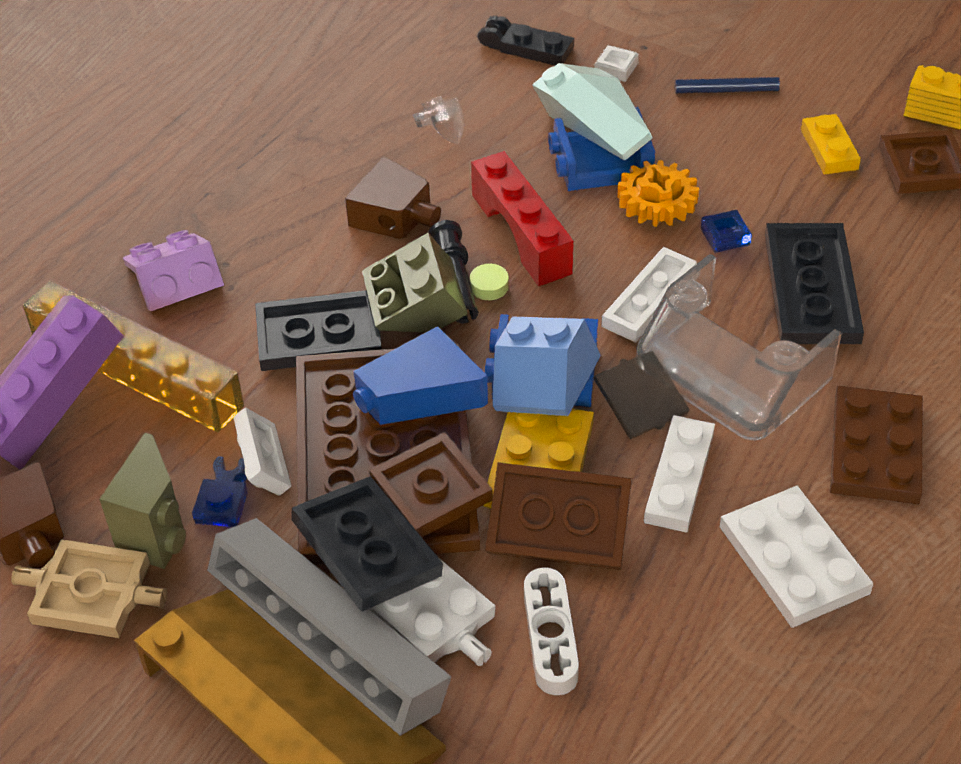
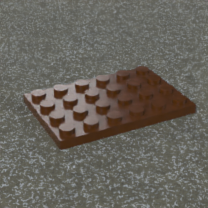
[296,344,480,564]

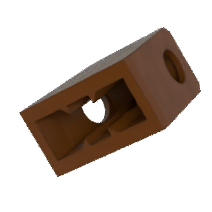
[345,157,441,239]
[0,462,64,568]

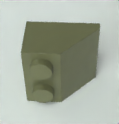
[99,433,186,569]

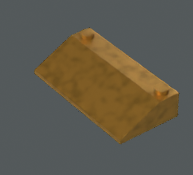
[134,589,446,764]

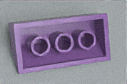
[0,296,124,470]

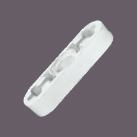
[524,568,579,695]

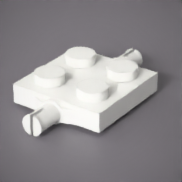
[369,559,495,666]

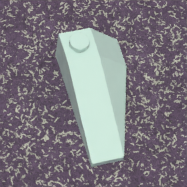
[532,63,653,160]

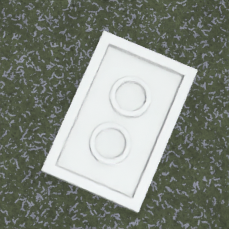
[720,486,873,628]

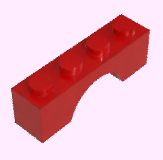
[471,151,574,287]

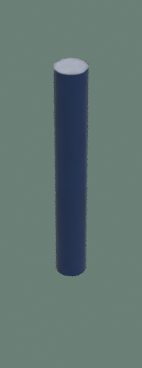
[675,77,780,94]

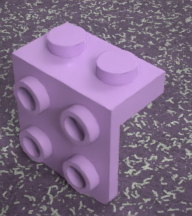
[123,230,224,311]

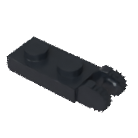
[477,15,575,66]

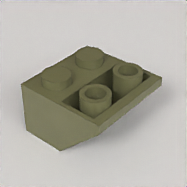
[362,233,468,332]

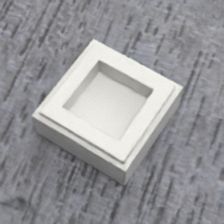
[594,45,639,82]

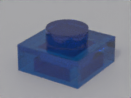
[700,210,752,253]

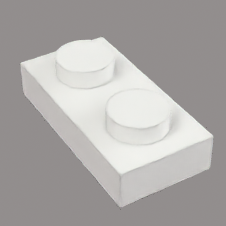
[233,407,291,496]

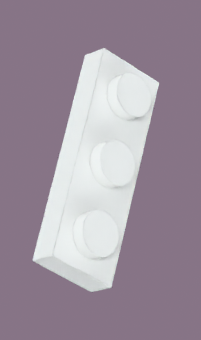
[601,247,697,343]
[644,415,715,533]

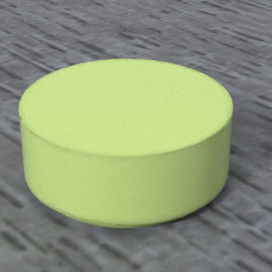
[470,264,509,300]

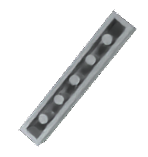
[207,518,451,735]

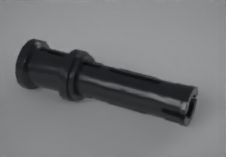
[428,220,479,324]

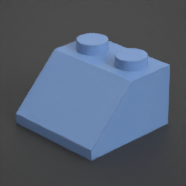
[493,317,601,416]

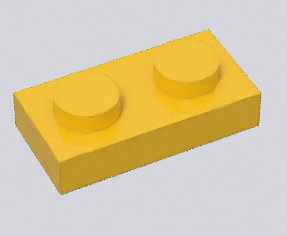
[801,114,861,175]

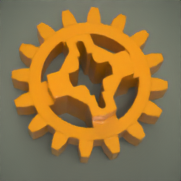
[617,160,699,227]

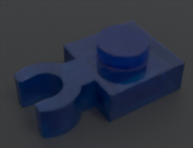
[192,456,248,527]

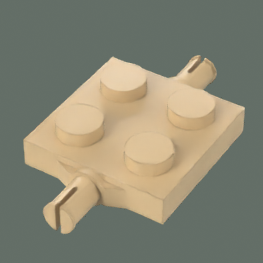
[12,539,167,638]

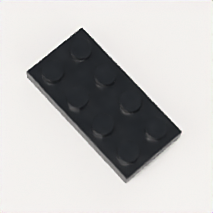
[765,223,864,344]

